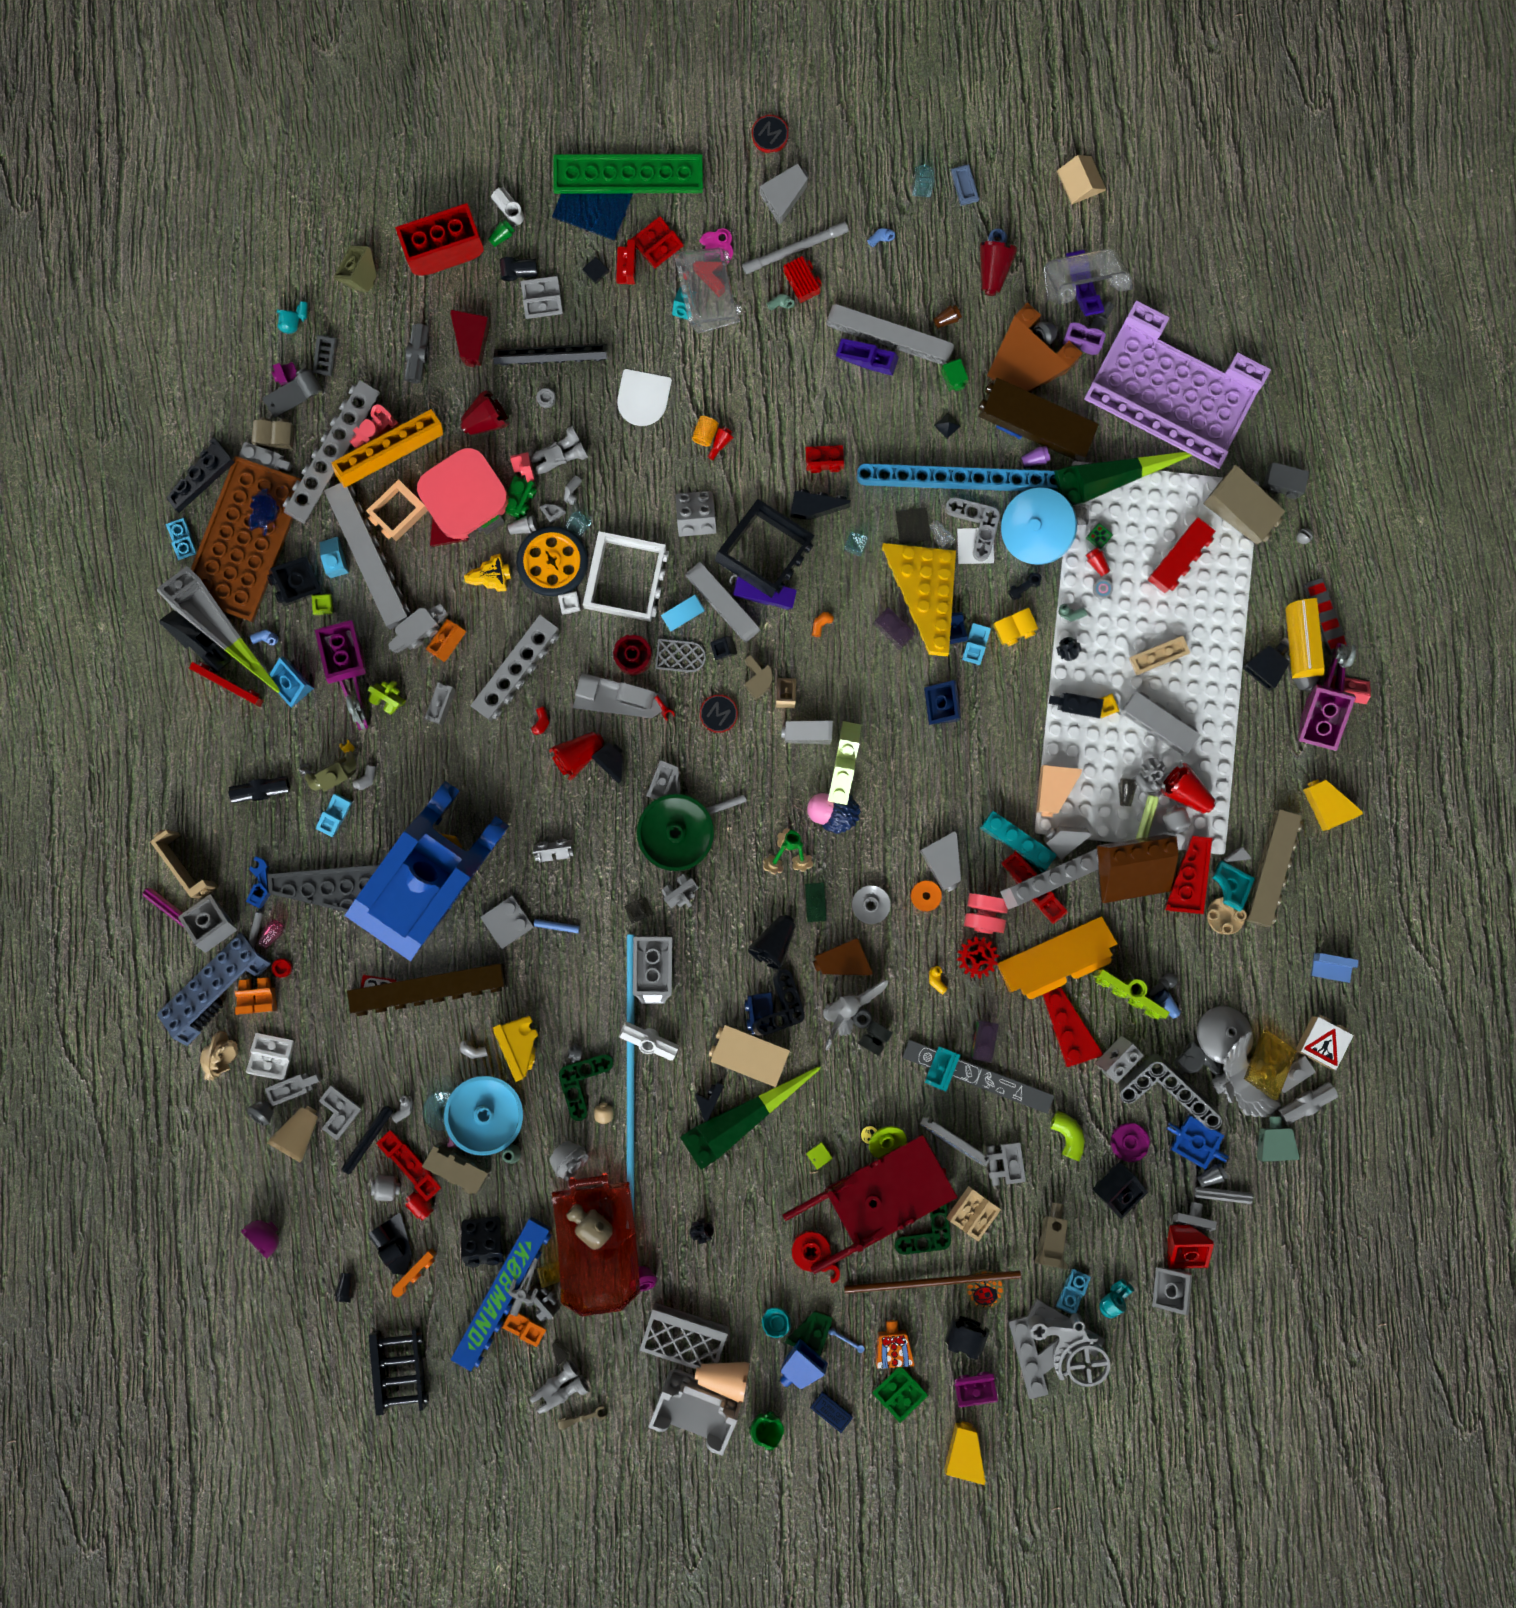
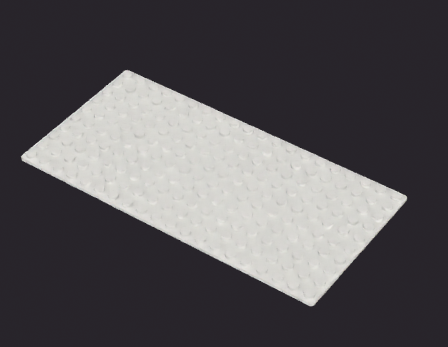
[1035,461,1259,855]

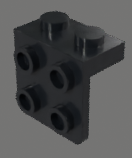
[461,1216,504,1268]

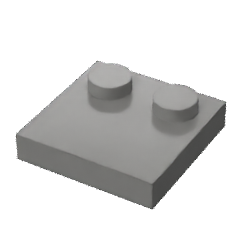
[480,896,534,949]

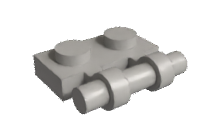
[986,1142,1026,1186]

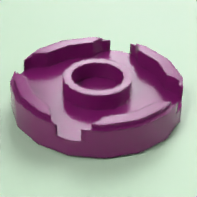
[1110,1123,1150,1162]

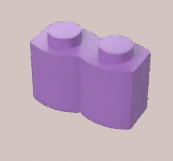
[1062,323,1106,355]

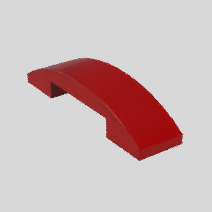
[376,1130,442,1202]

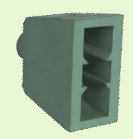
[1257,1116,1300,1162]

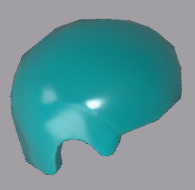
[762,1307,791,1338]

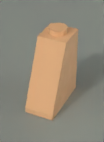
[1036,765,1082,817]

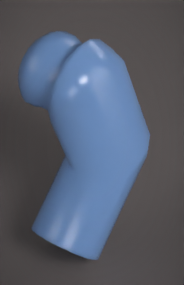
[867,228,896,247]
[249,629,278,646]

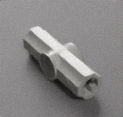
[1278,1082,1338,1125]

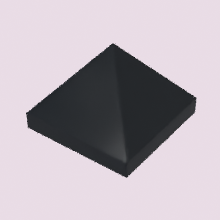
[934,413,961,439]

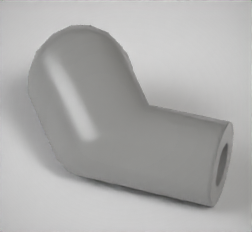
[564,476,582,505]
[353,765,376,790]
[1132,773,1162,793]
[460,1040,488,1059]
[391,1095,413,1123]

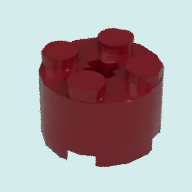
[613,635,652,676]

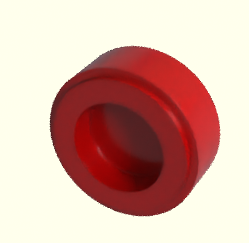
[272,958,293,978]

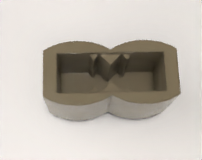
[251,417,294,449]

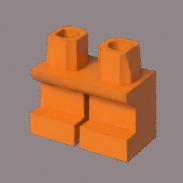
[235,977,277,1015]

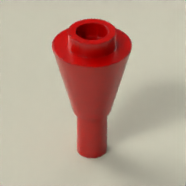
[707,426,734,461]

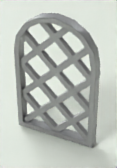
[655,639,706,673]

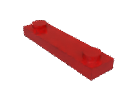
[189,662,264,707]

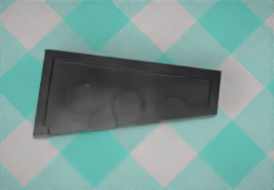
[167,436,235,513]

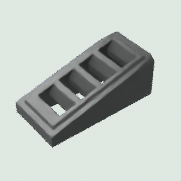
[313,335,338,376]

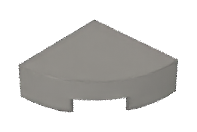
[540,504,566,524]

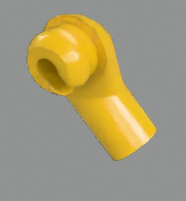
[929,966,948,995]

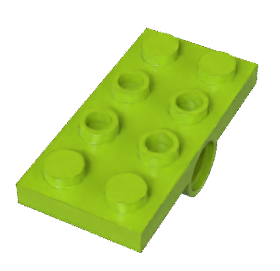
[1092,969,1170,1020]

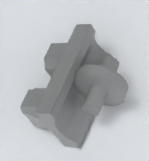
[662,874,699,908]

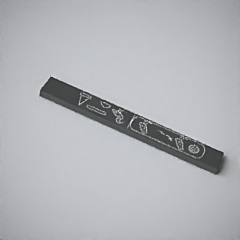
[902,1040,1054,1114]

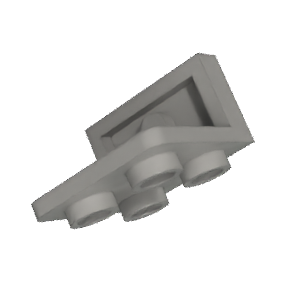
[675,491,716,537]

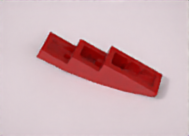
[1001,851,1068,925]

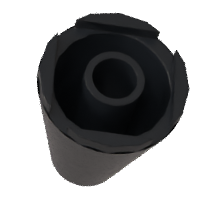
[748,915,796,970]

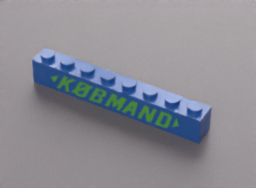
[450,1217,552,1371]

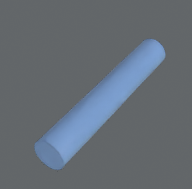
[534,919,580,934]

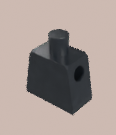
[1242,643,1290,691]

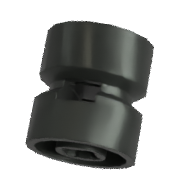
[858,1020,893,1056]

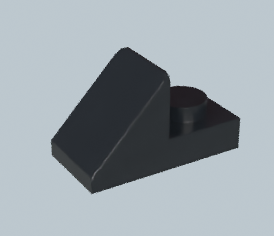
[695,1081,724,1121]

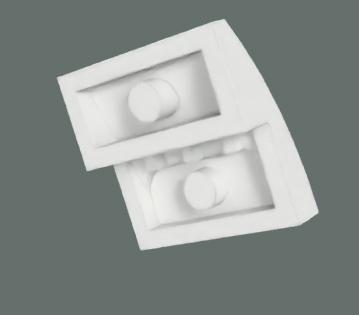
[246,1033,294,1081]

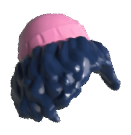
[807,793,861,834]

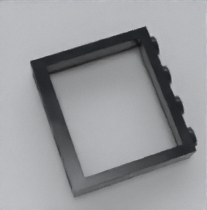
[715,499,815,598]

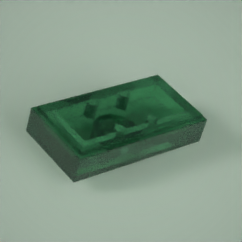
[805,883,826,922]

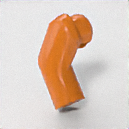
[812,612,834,637]

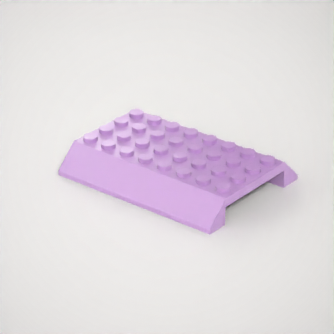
[1084,300,1271,469]

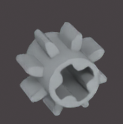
[1140,758,1166,781]

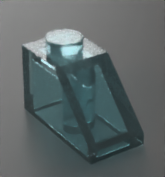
[912,165,935,197]

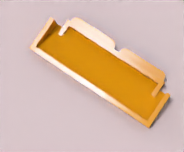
[997,916,1117,999]

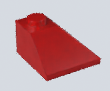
[1167,1224,1214,1269]

